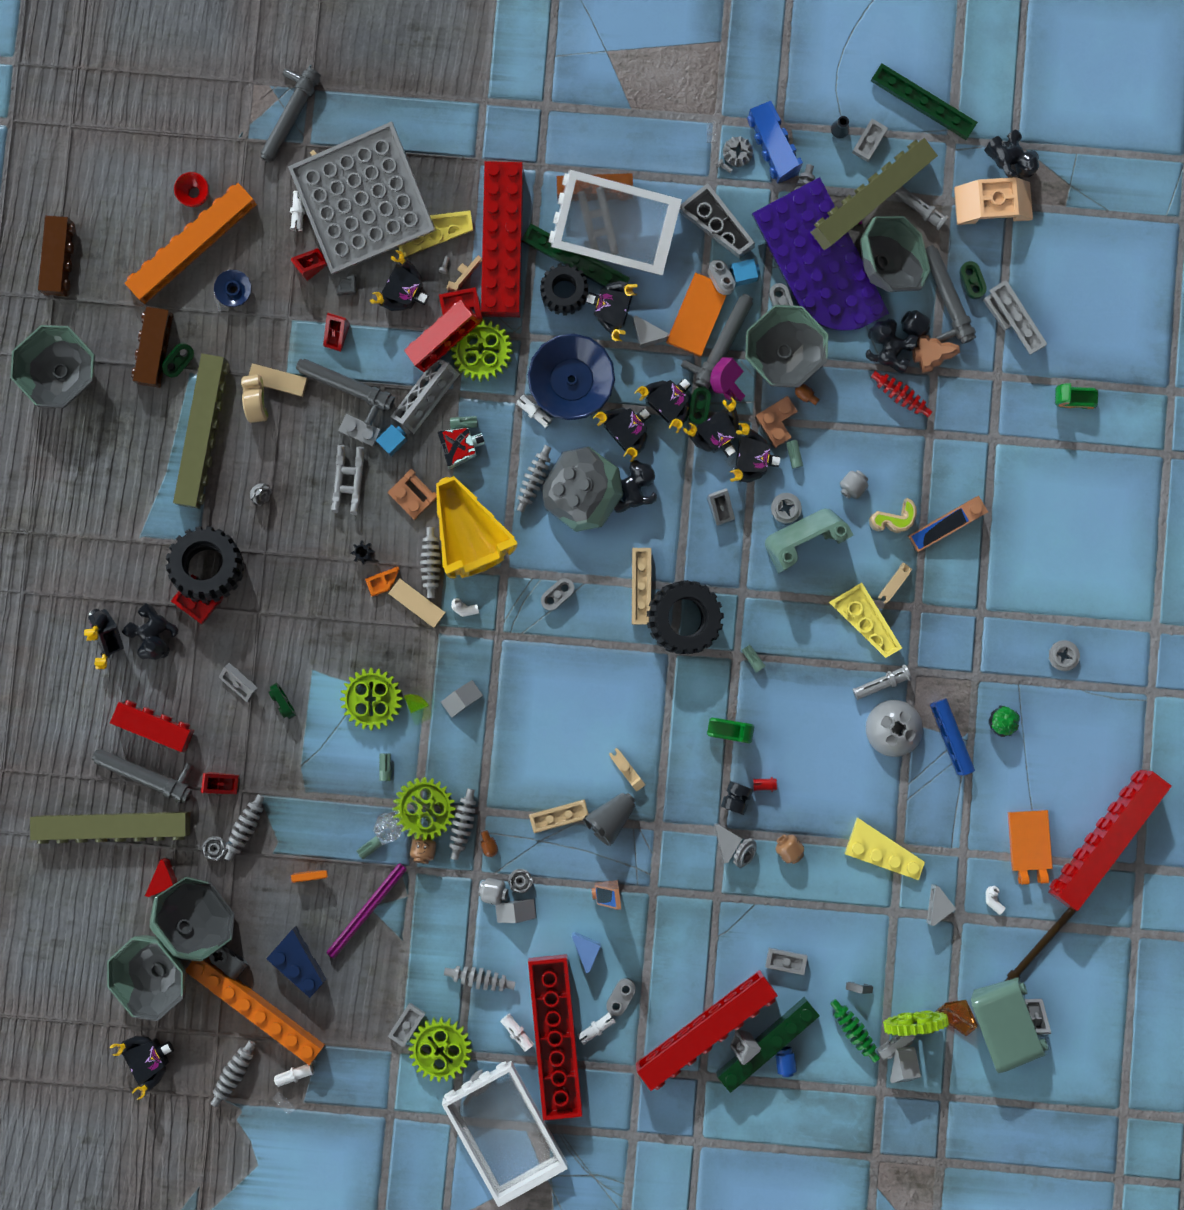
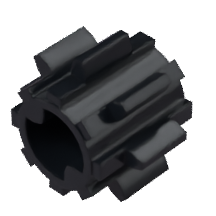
[350,540,375,565]

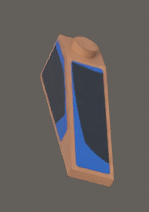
[908,496,988,552]
[591,880,621,910]

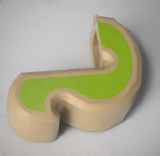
[241,374,268,423]
[869,498,917,533]

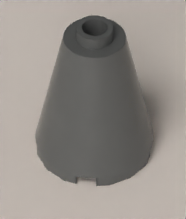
[583,793,636,846]

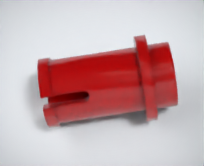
[753,777,777,792]

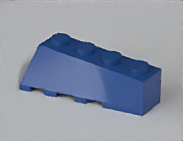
[747,101,803,184]

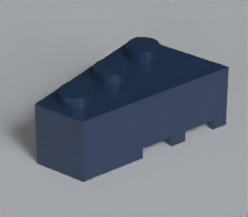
[266,926,326,998]

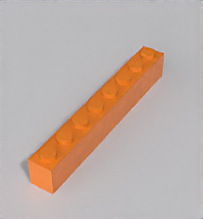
[124,183,257,305]
[186,957,325,1066]

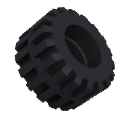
[540,263,588,316]

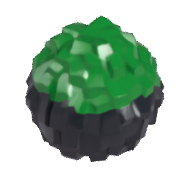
[988,705,1020,737]

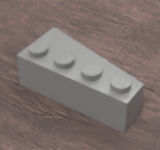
[679,183,755,259]

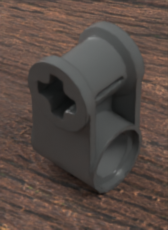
[209,946,248,980]

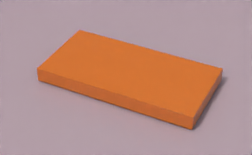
[666,272,727,357]

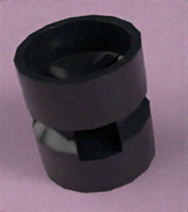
[721,781,753,815]

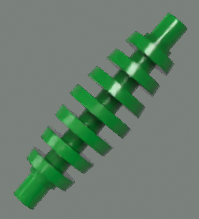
[830,999,880,1063]

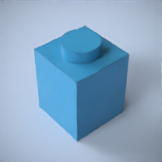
[730,259,760,287]
[376,425,407,457]

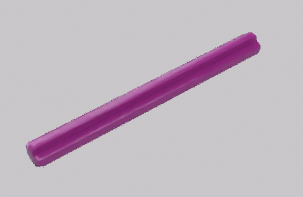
[327,863,407,959]

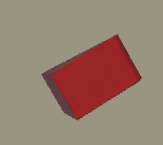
[291,248,327,281]
[323,313,350,352]
[201,772,239,794]
[145,858,178,897]

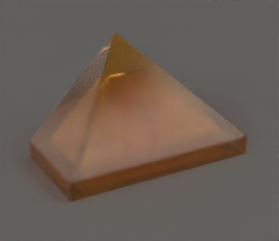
[935,1000,978,1036]

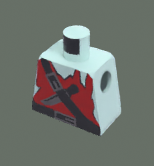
[438,428,485,469]

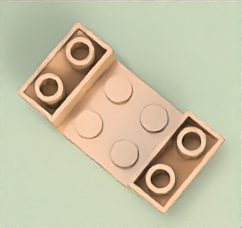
[954,177,1033,225]

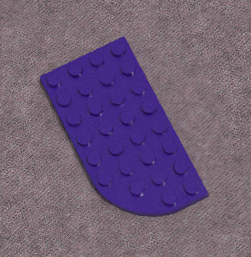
[752,177,889,331]

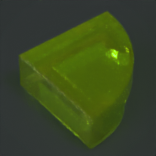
[404,694,429,713]

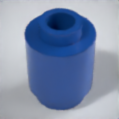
[775,1047,797,1078]

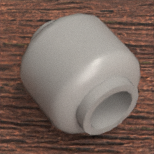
[840,470,868,499]
[478,878,508,906]

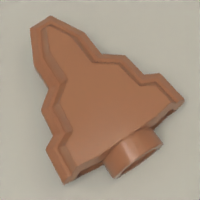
[912,335,960,373]

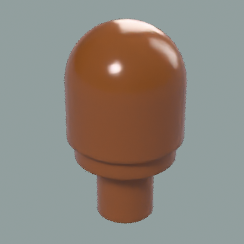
[795,384,820,406]
[481,830,498,857]

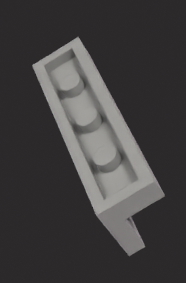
[989,280,1047,355]
[391,359,460,434]

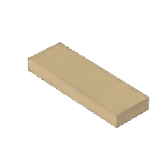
[249,363,308,397]
[388,578,446,628]
[529,799,589,833]

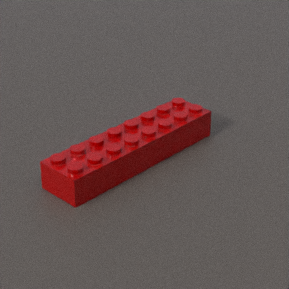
[481,161,523,318]
[1048,770,1172,911]
[528,954,582,1121]
[636,970,778,1091]

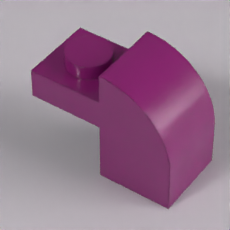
[710,357,745,402]

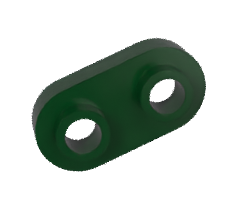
[959,261,987,299]
[161,343,194,378]
[688,387,711,426]
[268,682,296,719]

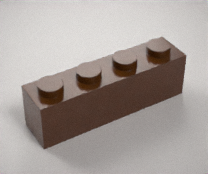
[38,215,76,297]
[131,307,173,388]

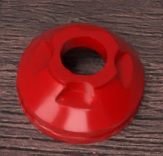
[174,172,209,207]

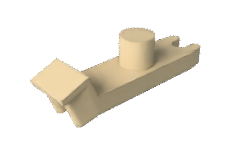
[447,255,482,292]
[878,562,912,604]
[609,748,645,792]

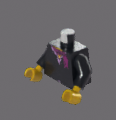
[370,250,429,311]
[586,281,638,342]
[634,378,691,433]
[683,397,739,458]
[593,408,651,462]
[730,423,780,483]
[84,609,124,669]
[110,1036,174,1100]

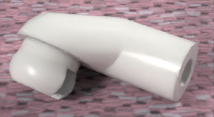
[451,598,479,617]
[986,886,1006,915]

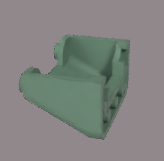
[765,508,853,574]
[971,977,1049,1074]

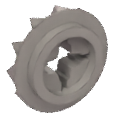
[723,136,753,167]
[771,493,802,524]
[1048,640,1080,671]
[733,838,756,868]

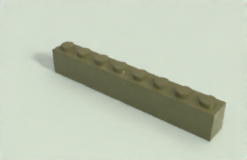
[810,138,938,250]
[173,353,230,509]
[30,812,190,844]

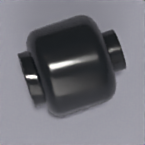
[901,310,930,338]

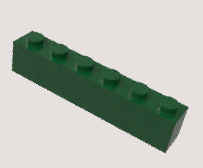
[716,997,820,1093]

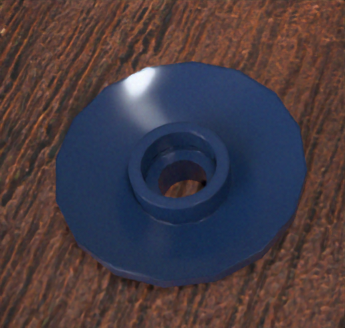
[214,270,252,307]

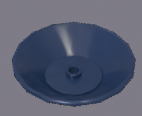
[527,333,615,420]

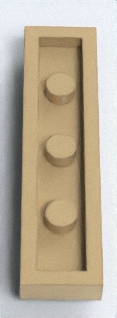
[632,548,651,625]

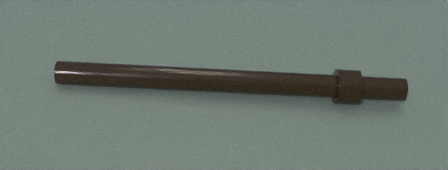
[1005,908,1076,981]

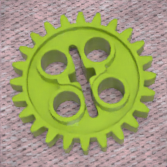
[451,320,513,382]
[340,668,403,730]
[392,777,456,841]
[883,1011,949,1036]
[408,1016,472,1082]

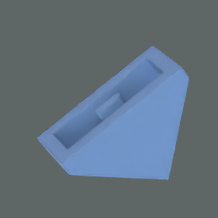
[572,932,601,973]

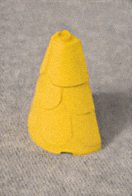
[436,476,518,579]

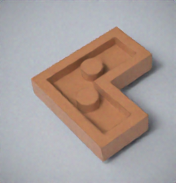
[755,396,798,448]

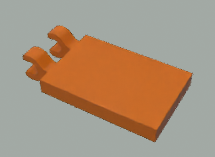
[1007,810,1052,885]

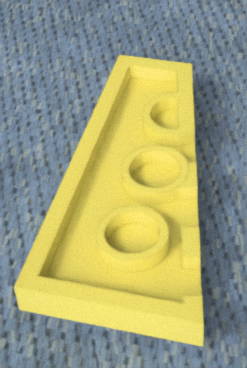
[399,211,473,257]
[829,582,902,658]
[844,818,925,880]

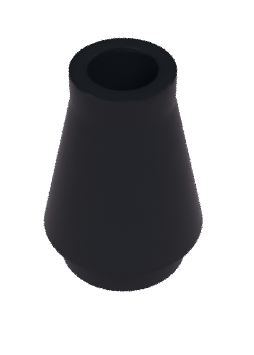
[831,116,850,138]

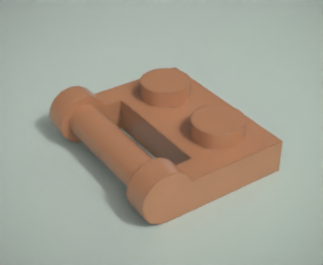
[387,469,437,520]

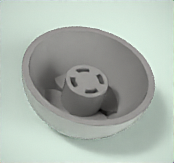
[866,700,923,757]

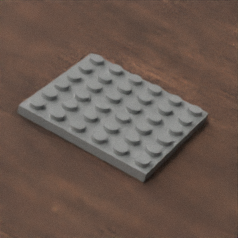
[288,121,436,274]

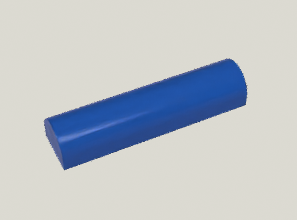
[930,698,975,775]

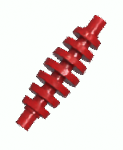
[871,371,933,417]

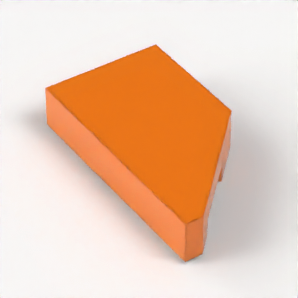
[365,567,400,597]
[291,870,328,883]

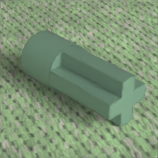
[450,416,478,429]
[786,440,803,469]
[741,645,765,672]
[379,753,391,781]
[356,834,385,859]

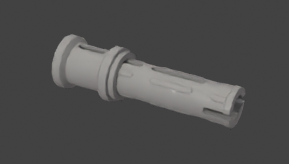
[894,186,949,231]
[853,664,912,700]

